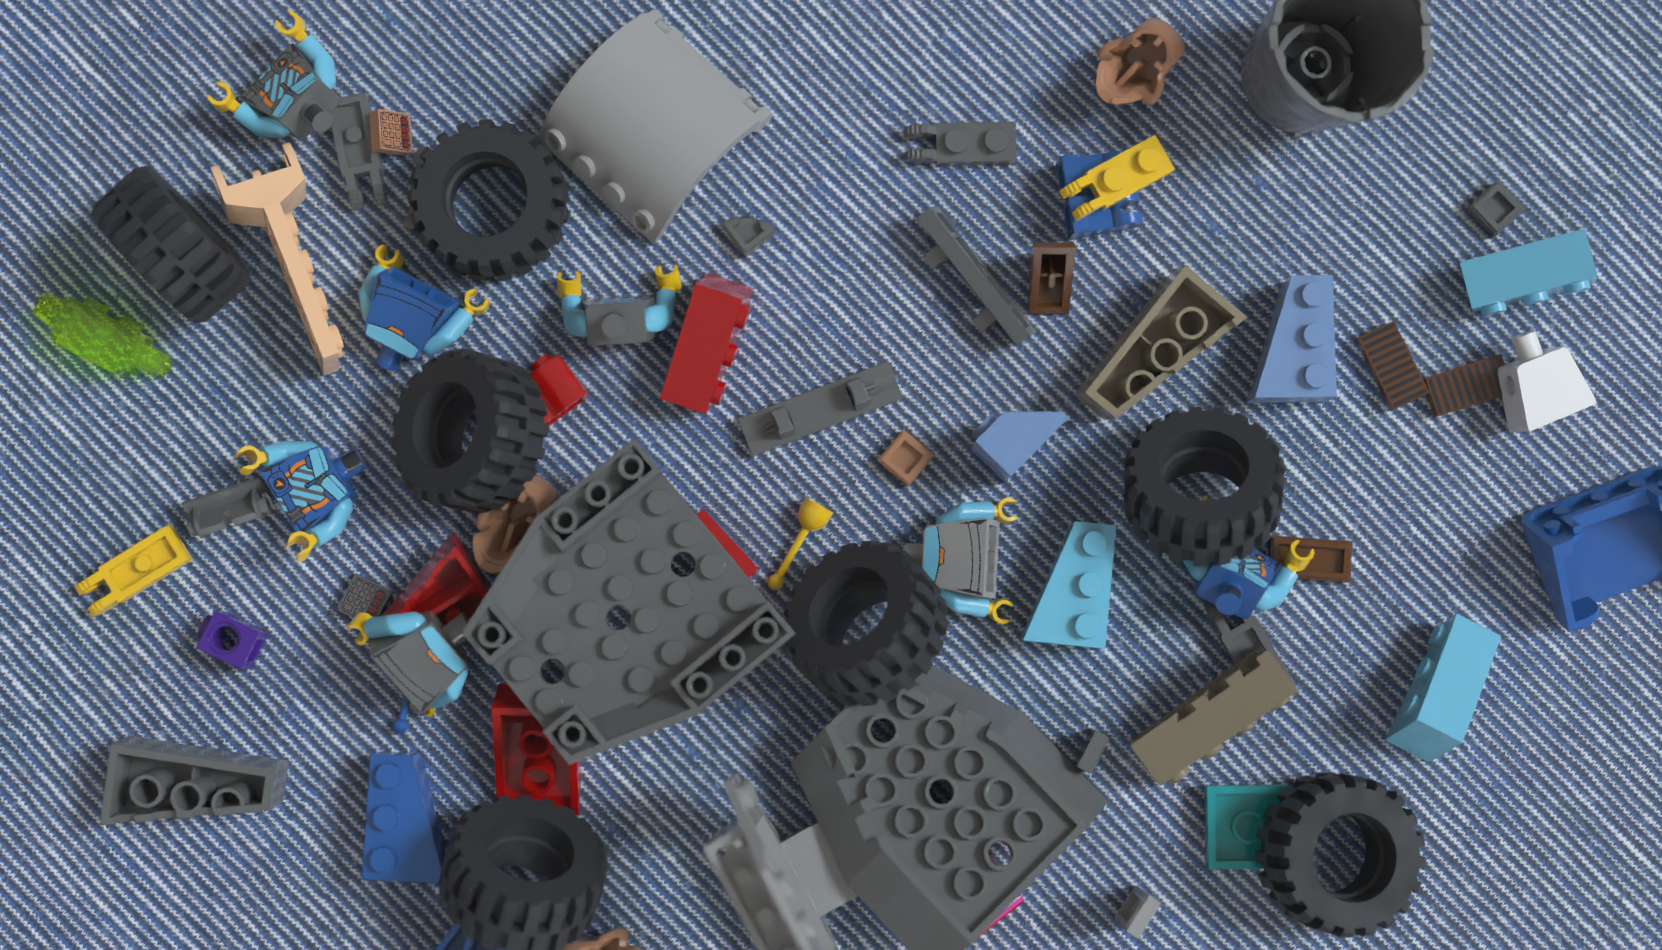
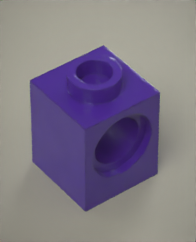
[196,611,270,669]

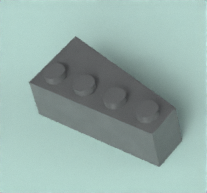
[100,736,289,826]

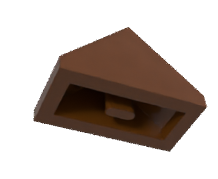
[1028,243,1075,314]

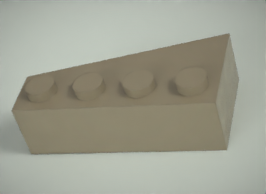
[1074,265,1247,420]
[1128,645,1299,785]

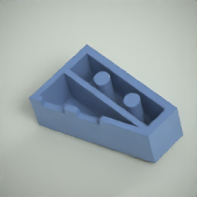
[1246,275,1337,403]

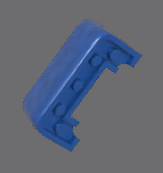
[1521,465,1662,632]

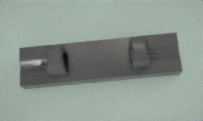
[917,207,1036,345]
[738,361,903,457]

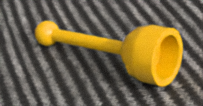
[768,497,833,590]

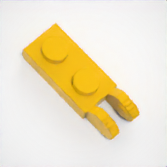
[1059,135,1175,221]
[75,525,193,617]

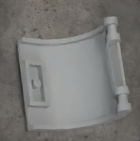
[537,9,773,244]

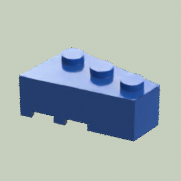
[362,751,445,884]

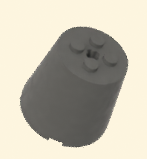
[1241,0,1434,134]

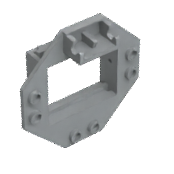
[703,773,857,950]

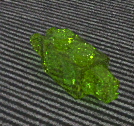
[32,293,173,378]

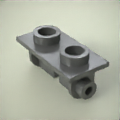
[182,477,276,539]

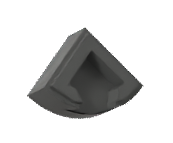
[721,217,777,258]

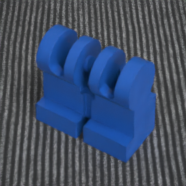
[1055,150,1143,241]

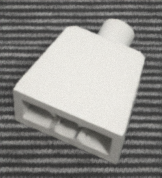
[1498,330,1597,432]

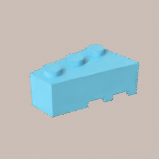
[1460,228,1598,316]
[1019,521,1116,649]
[1385,614,1501,762]

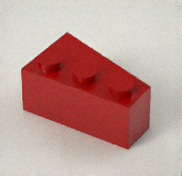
[660,273,754,414]
[372,531,492,640]

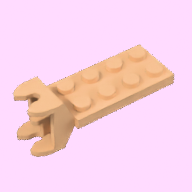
[210,142,344,376]

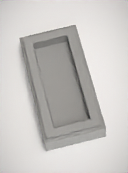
[1114,886,1162,939]

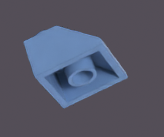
[970,412,1069,482]

